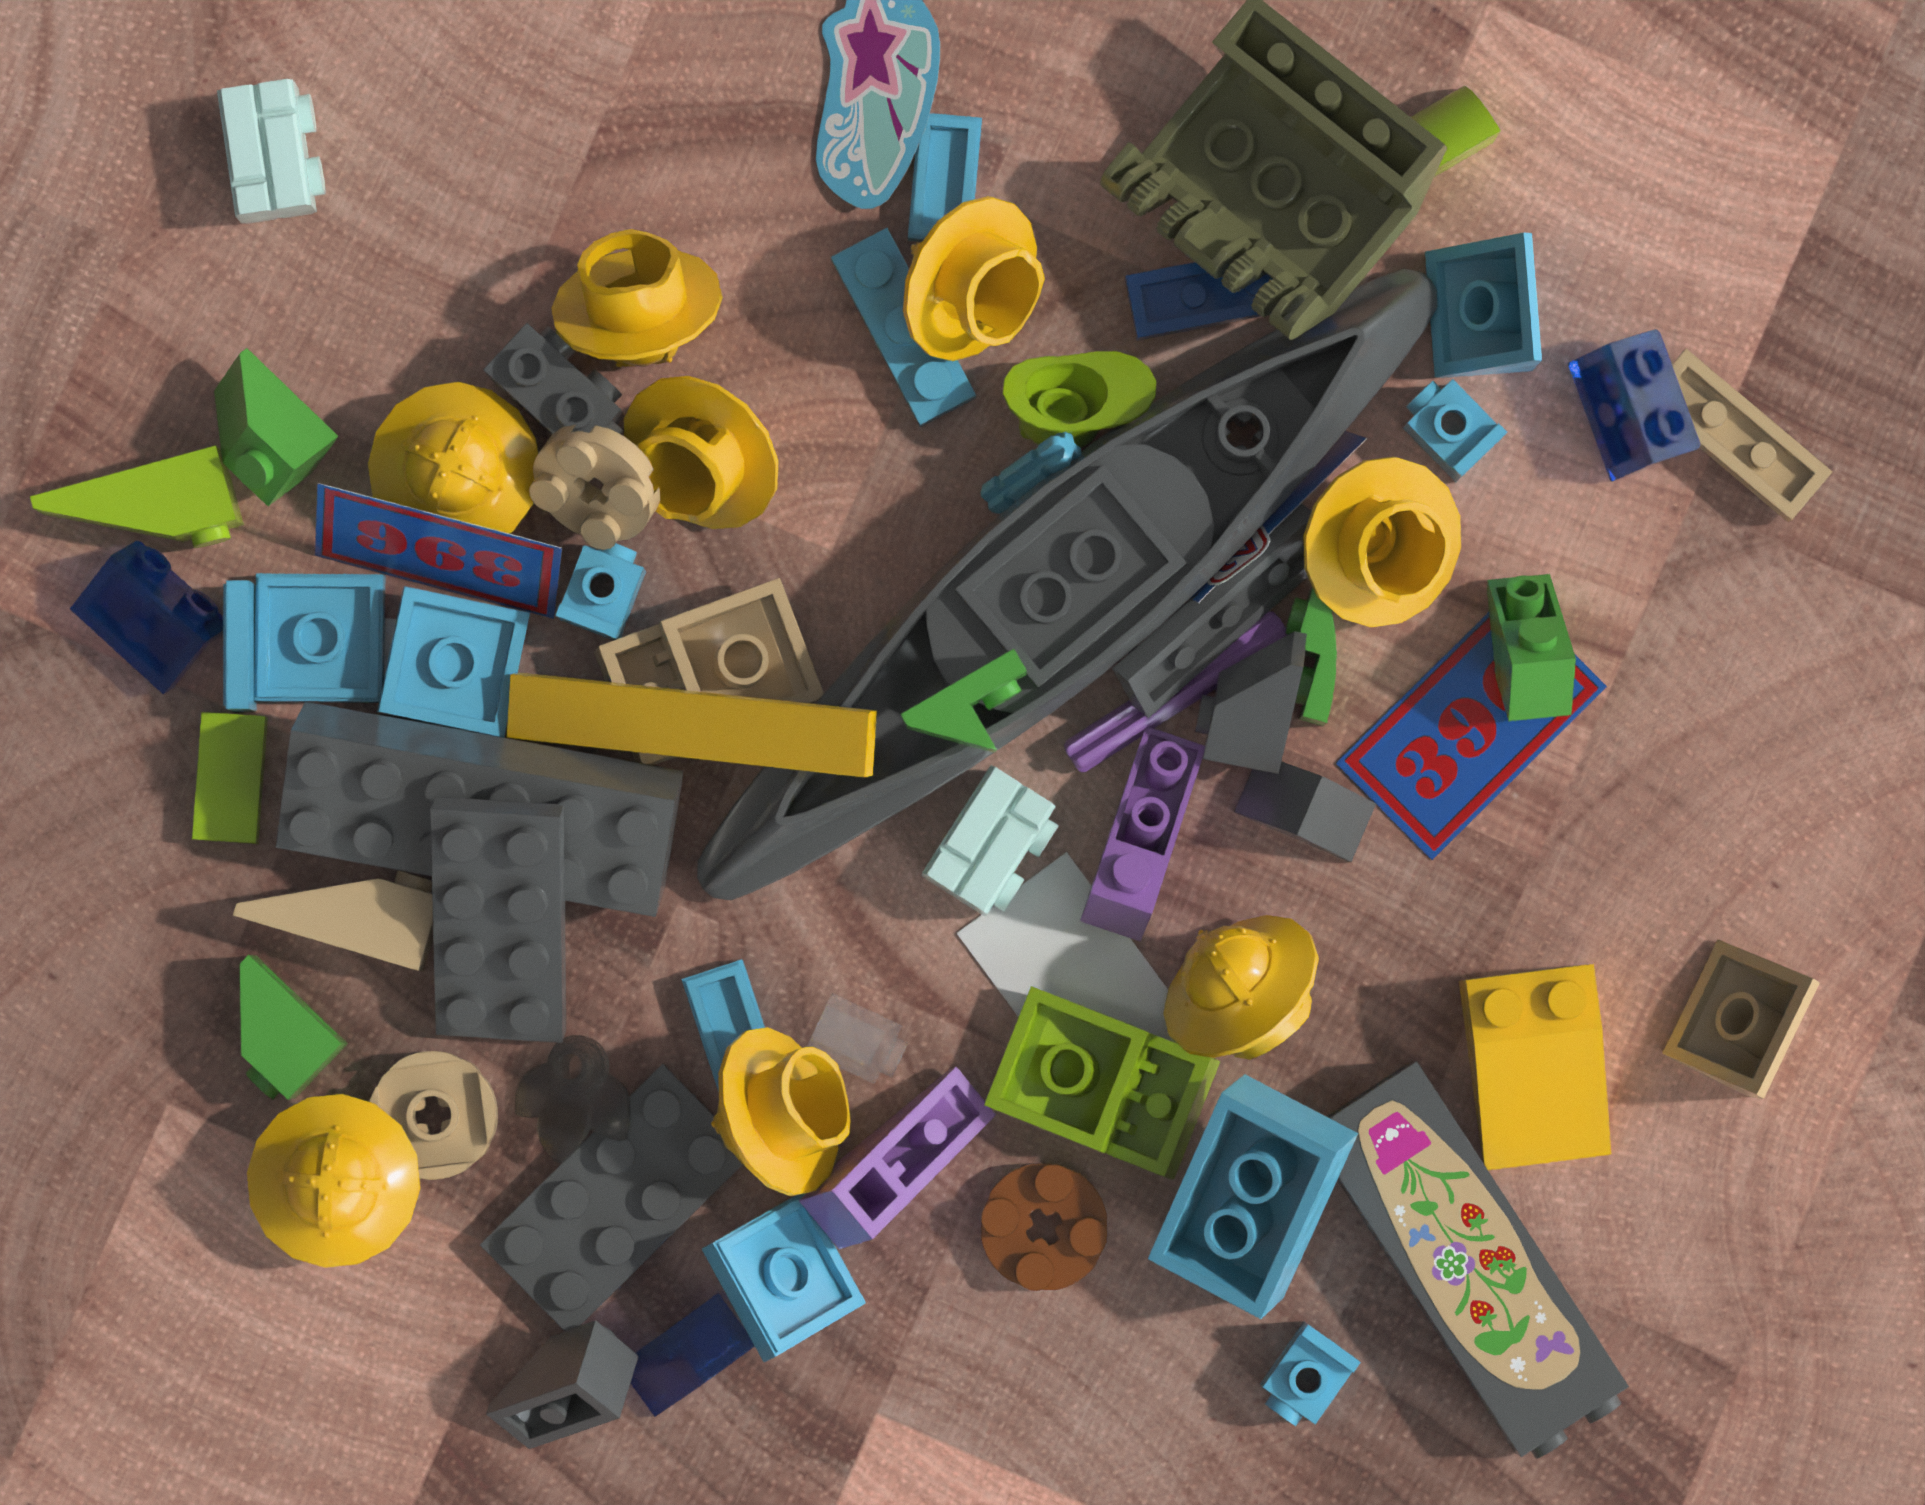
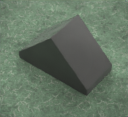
[1234,761,1376,862]

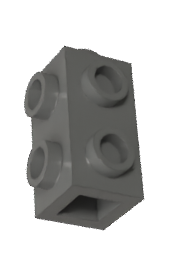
[483,323,625,435]

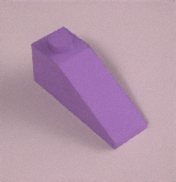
[799,1067,996,1249]

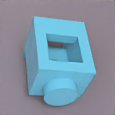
[1403,379,1507,483]
[555,543,646,640]
[1260,1321,1361,1426]

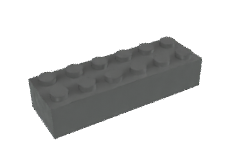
[276,702,684,917]

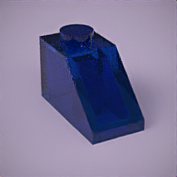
[630,1289,755,1417]

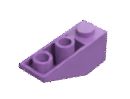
[1080,727,1205,941]

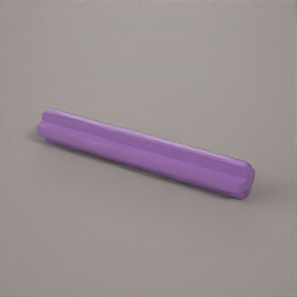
[1064,611,1288,772]

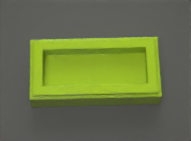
[192,712,268,844]

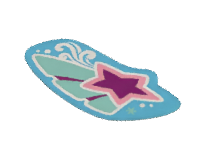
[816,0,940,209]

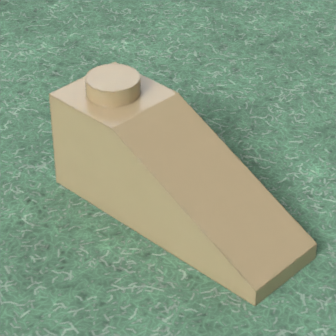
[233,871,433,971]

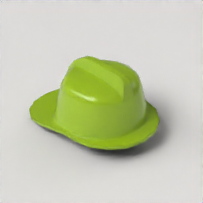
[1003,351,1156,448]

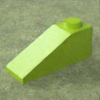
[30,445,244,548]

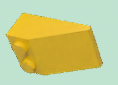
[1459,964,1611,1170]

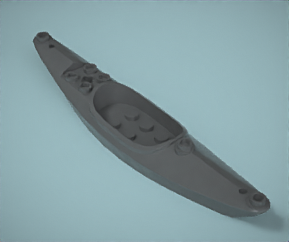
[697,268,1437,901]

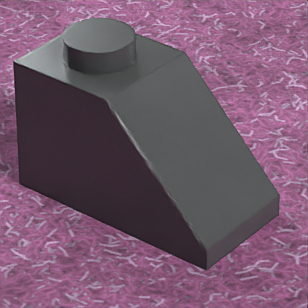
[1195,631,1307,774]
[486,1320,639,1449]

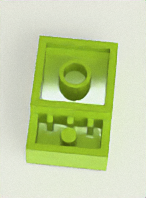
[984,986,1221,1180]

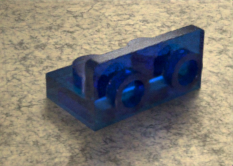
[1568,329,1701,482]
[70,541,223,695]

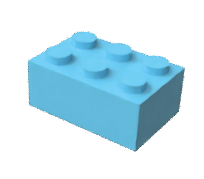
[1148,1074,1358,1319]

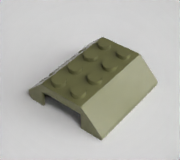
[1100,0,1447,340]

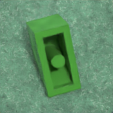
[214,348,338,507]
[240,955,348,1100]

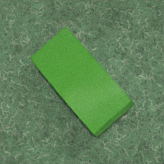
[1285,587,1337,726]

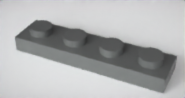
[1112,503,1311,719]

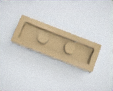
[1642,349,1833,522]

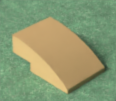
[594,578,824,765]

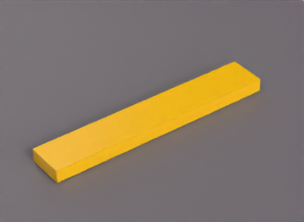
[507,672,877,778]

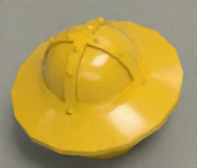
[903,196,1045,361]
[551,229,723,367]
[624,376,778,529]
[368,382,538,534]
[1303,456,1461,627]
[1163,915,1319,1060]
[711,1027,850,1196]
[247,1094,421,1268]

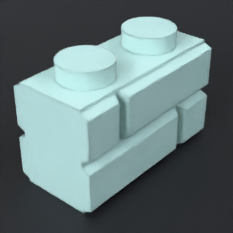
[217,79,326,224]
[921,765,1059,917]

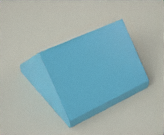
[1425,232,1542,378]

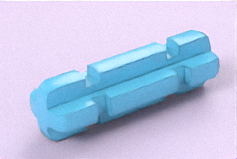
[980,432,1081,514]

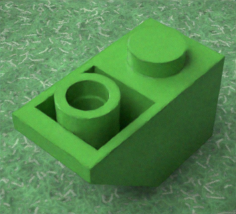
[1487,574,1576,721]

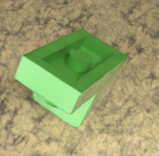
[901,649,1027,753]

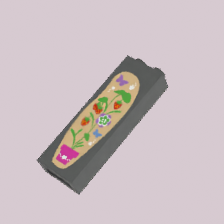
[1326,1061,1629,1459]

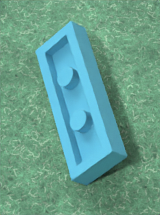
[831,228,976,427]

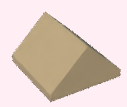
[1662,939,1820,1099]

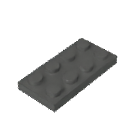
[430,797,566,1043]
[480,1064,743,1331]

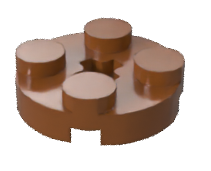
[981,1163,1107,1291]

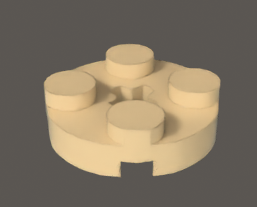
[529,425,660,550]
[369,1051,498,1180]

